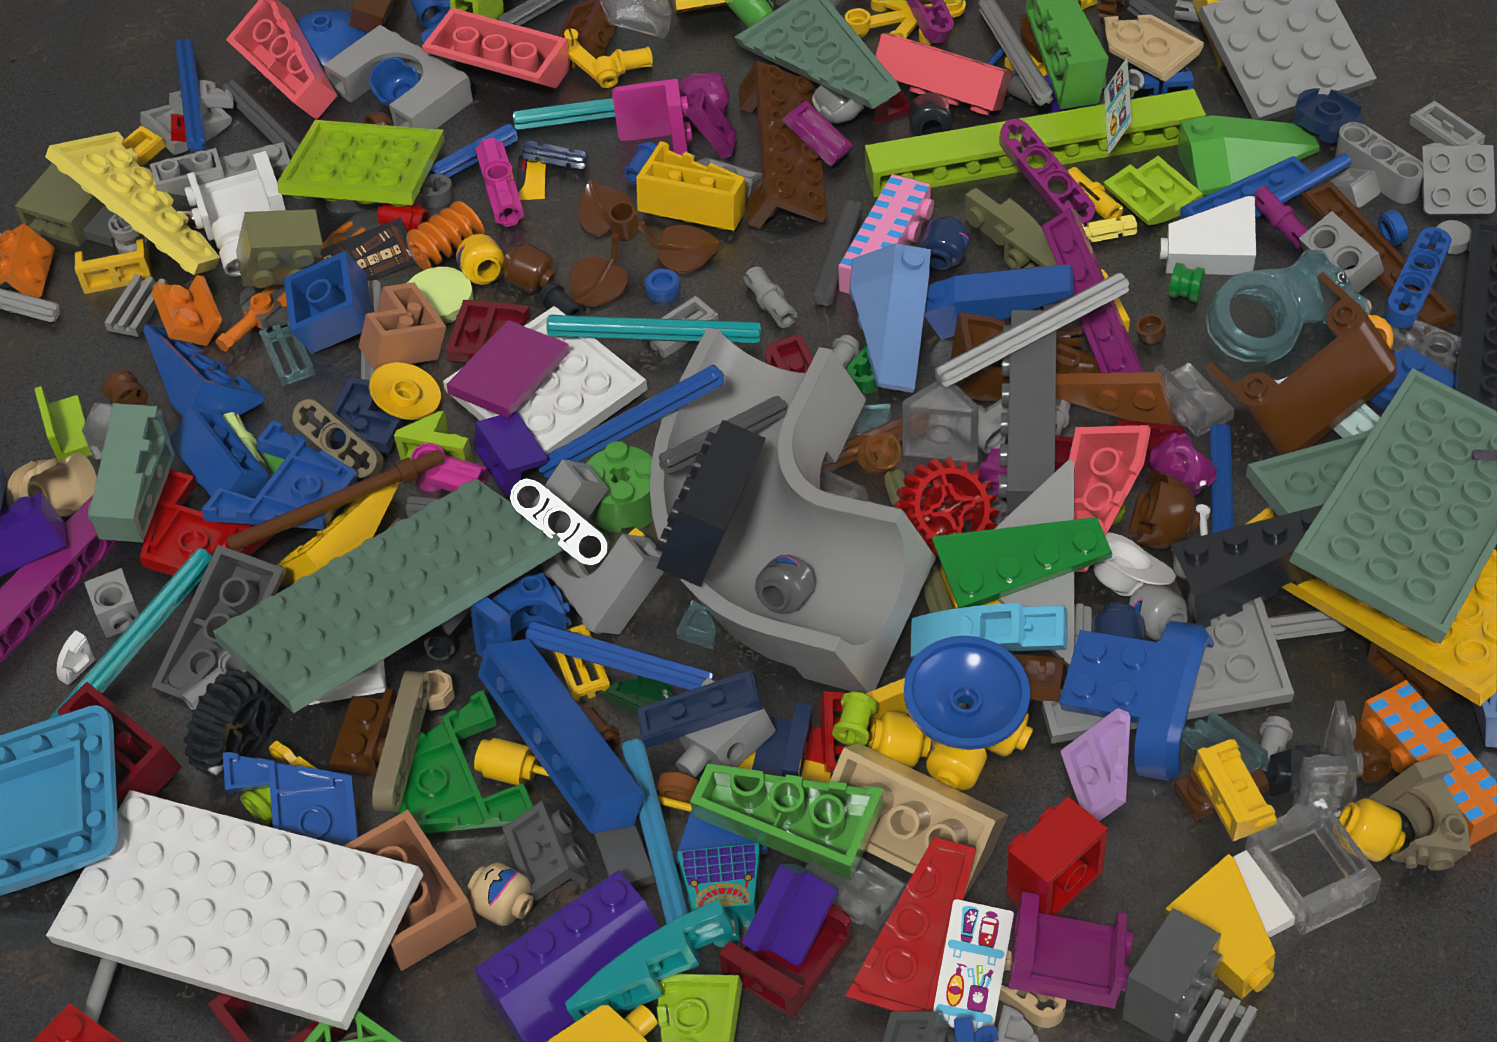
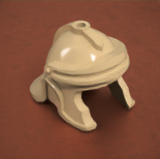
[6,453,97,521]

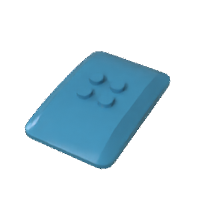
[0,705,118,896]

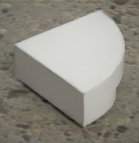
[56,630,96,685]

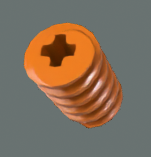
[406,201,485,270]

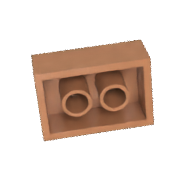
[344,810,477,971]

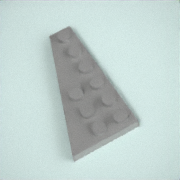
[1042,597,1294,744]

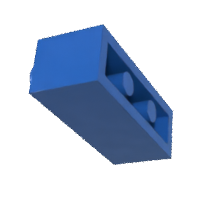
[170,406,270,498]

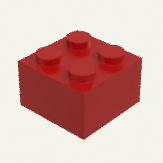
[1006,797,1108,916]

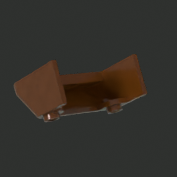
[1205,272,1398,456]

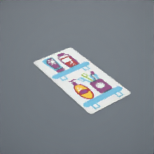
[1104,58,1132,154]
[933,899,1014,1032]

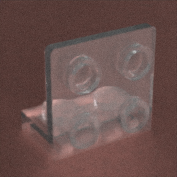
[1292,700,1363,818]

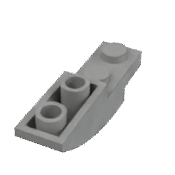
[150,142,290,196]

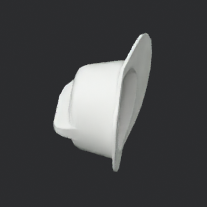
[1093,532,1176,596]

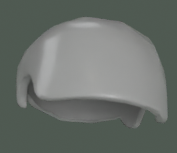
[812,85,864,124]

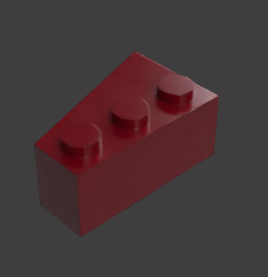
[57,682,182,811]

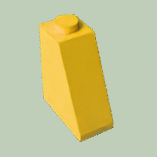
[1165,854,1275,999]

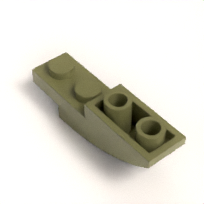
[965,187,1057,269]

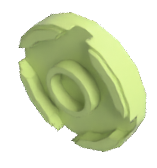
[407,267,474,324]

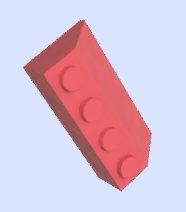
[422,8,570,89]

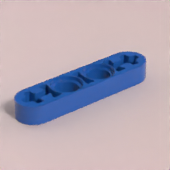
[1384,227,1452,328]

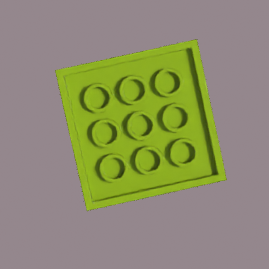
[277,120,444,207]

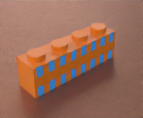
[1360,680,1497,846]

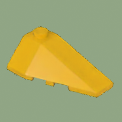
[277,482,400,588]

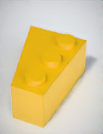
[636,141,745,231]

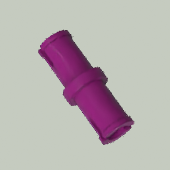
[1255,185,1309,250]

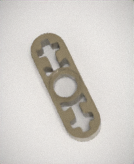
[292,399,383,479]

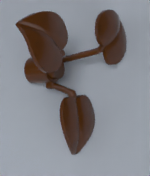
[569,180,720,307]

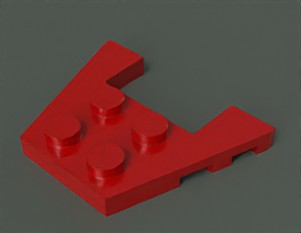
[140,469,277,584]

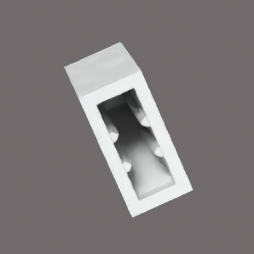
[1159,196,1256,275]

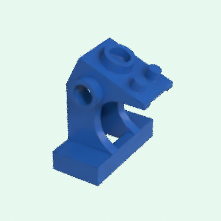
[470,573,571,658]

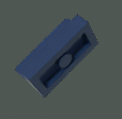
[752,702,813,777]

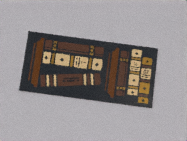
[318,217,416,281]

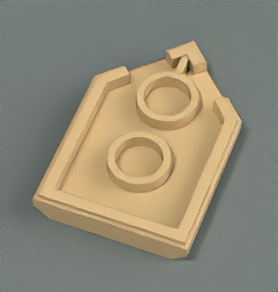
[1104,14,1204,82]

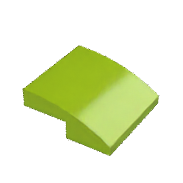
[1104,156,1203,225]

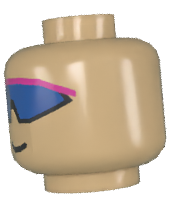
[467,862,533,926]

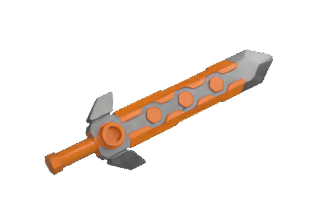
[215,207,380,352]

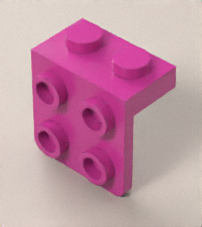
[612,79,692,155]

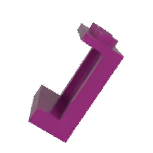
[1008,892,1133,1009]

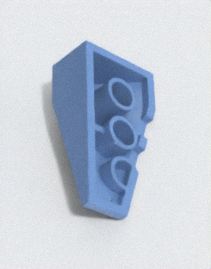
[849,243,931,393]

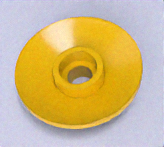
[369,362,441,420]

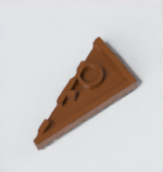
[1055,372,1176,425]

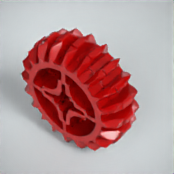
[894,457,1000,557]

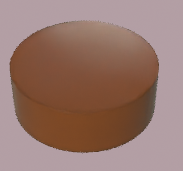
[656,772,699,803]

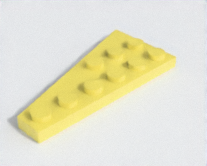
[45,131,220,275]

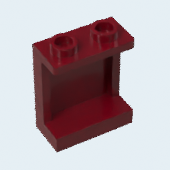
[719,904,853,1019]

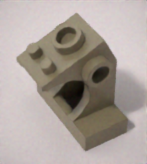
[1369,754,1471,871]

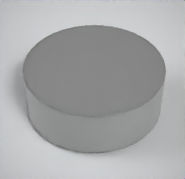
[1435,220,1471,254]

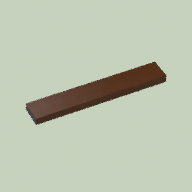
[1300,181,1456,335]

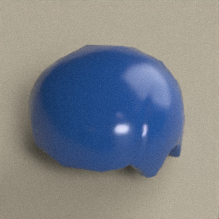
[369,57,421,108]

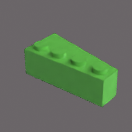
[1025,0,1109,109]
[690,763,884,881]

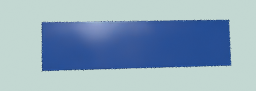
[1180,156,1311,219]

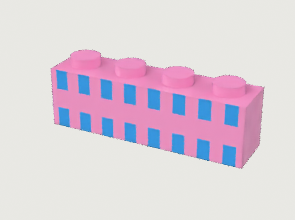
[838,174,934,294]

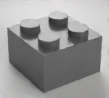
[1122,908,1223,1042]

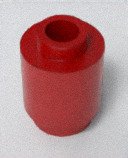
[377,203,430,232]

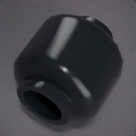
[908,93,953,137]

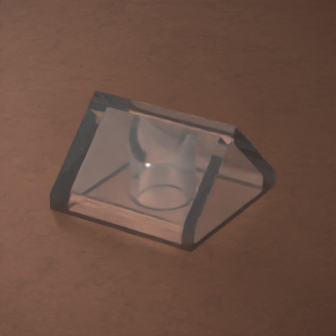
[902,381,979,462]

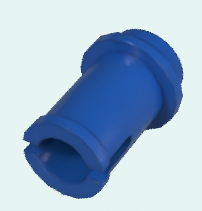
[623,141,657,184]

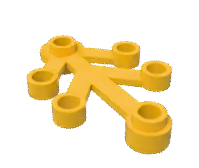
[845,0,966,45]

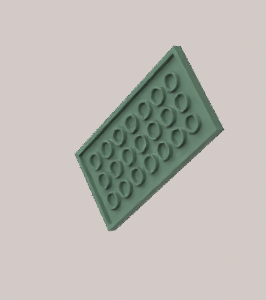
[1289,368,1497,644]
[213,479,564,713]

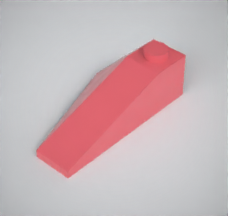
[1069,425,1151,572]

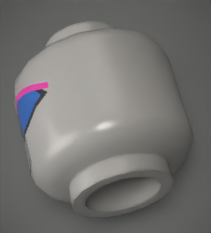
[1129,583,1188,641]

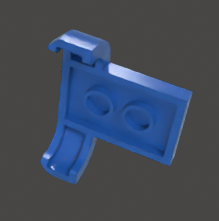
[1059,620,1214,781]

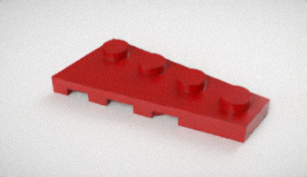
[844,837,976,1012]

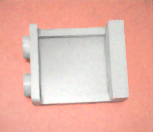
[184,151,286,241]

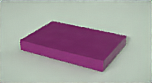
[446,320,569,419]

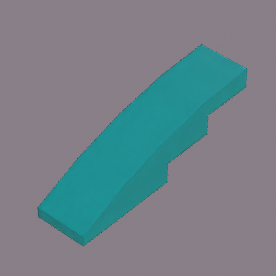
[565,899,735,1022]

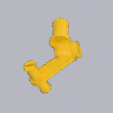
[564,28,653,88]

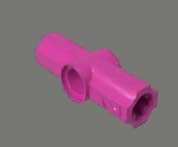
[475,137,524,227]

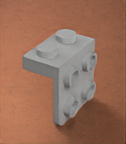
[1414,142,1496,216]

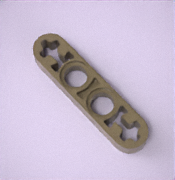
[372,671,430,813]

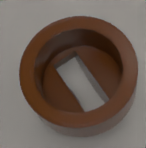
[364,111,392,126]
[1135,313,1166,345]

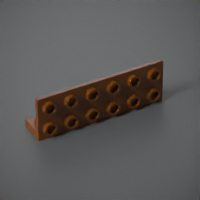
[738,60,827,229]

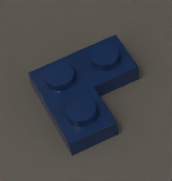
[321,376,404,454]

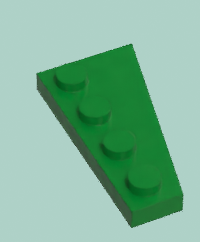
[931,517,1112,608]

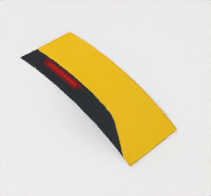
[516,155,546,200]

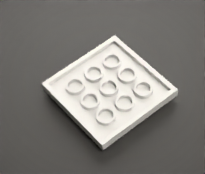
[443,306,648,469]

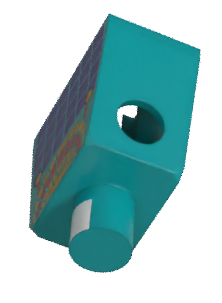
[678,843,762,948]

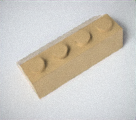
[830,743,1008,899]

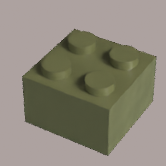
[236,209,323,288]

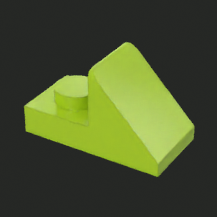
[394,411,474,463]

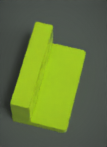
[34,386,95,460]

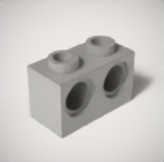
[1299,211,1385,298]

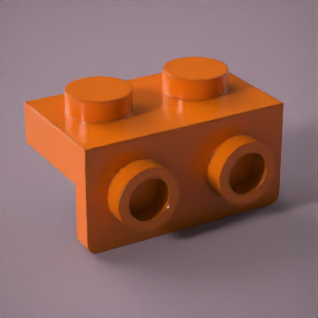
[0,223,55,298]

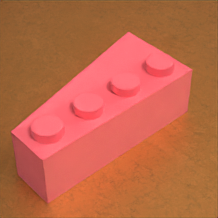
[226,0,337,120]

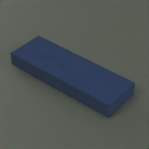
[637,669,763,748]

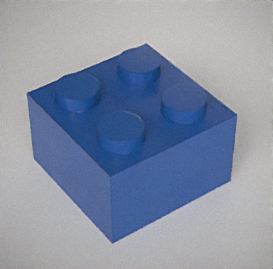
[284,251,372,354]

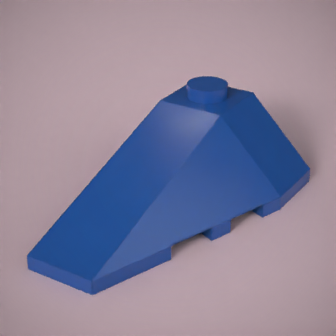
[924,264,1074,340]
[143,324,265,419]

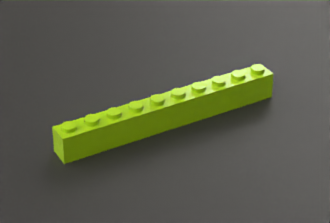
[865,89,1206,198]

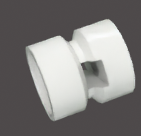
[211,212,244,277]

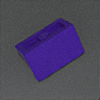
[474,412,547,497]
[742,864,838,966]

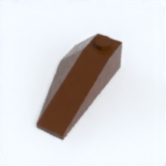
[950,312,1101,401]

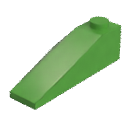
[1177,115,1320,195]

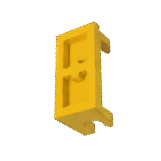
[74,239,152,294]
[1193,739,1277,841]

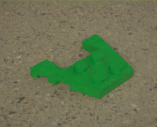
[398,690,533,834]

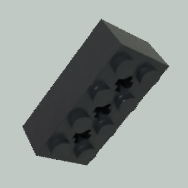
[655,420,766,587]

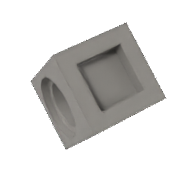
[84,568,140,638]

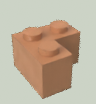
[359,282,446,370]

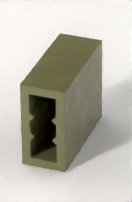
[15,163,105,247]

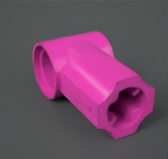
[411,443,488,492]

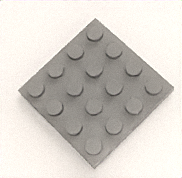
[1198,0,1377,121]

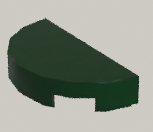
[603,676,674,715]

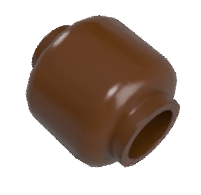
[502,242,556,295]

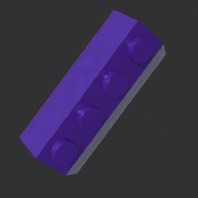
[474,870,660,1042]

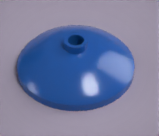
[296,9,368,74]
[903,636,1030,750]

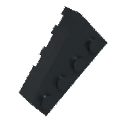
[1171,504,1324,628]

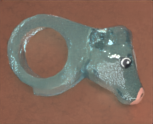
[1206,250,1372,363]

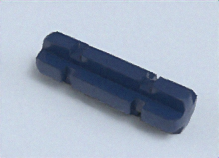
[522,140,588,170]

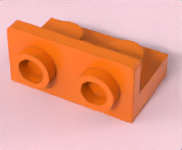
[151,275,222,346]

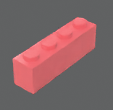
[875,34,1013,115]

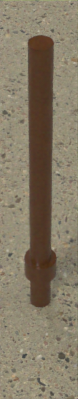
[225,449,444,551]

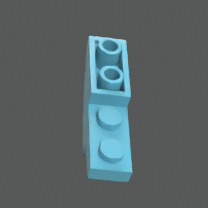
[910,603,1067,659]

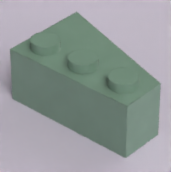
[88,403,175,543]

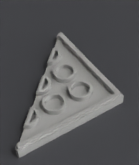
[994,459,1074,668]

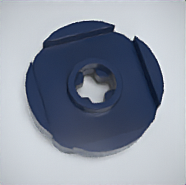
[1292,88,1363,143]

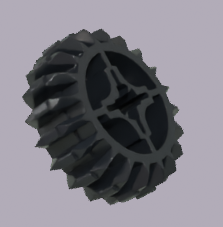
[184,669,275,780]

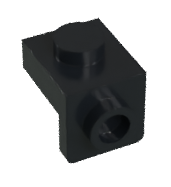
[1267,745,1337,797]

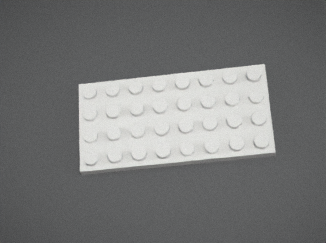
[46,790,423,1030]

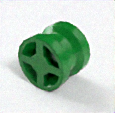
[1168,262,1205,303]

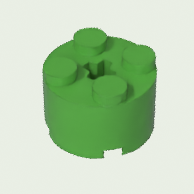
[586,441,653,532]

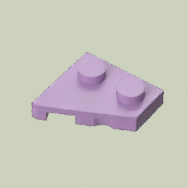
[1060,708,1130,821]

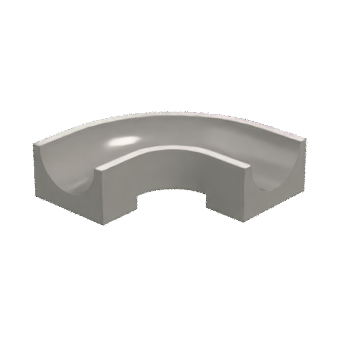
[650,327,936,694]

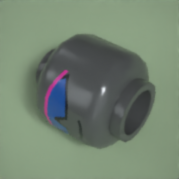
[755,554,814,614]

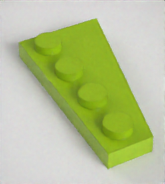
[657,974,743,1042]

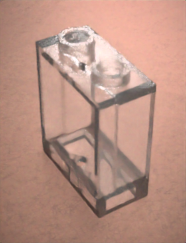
[1244,798,1382,935]

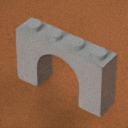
[324,25,473,129]
[529,459,664,635]

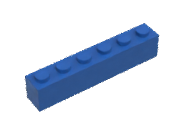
[478,639,645,834]

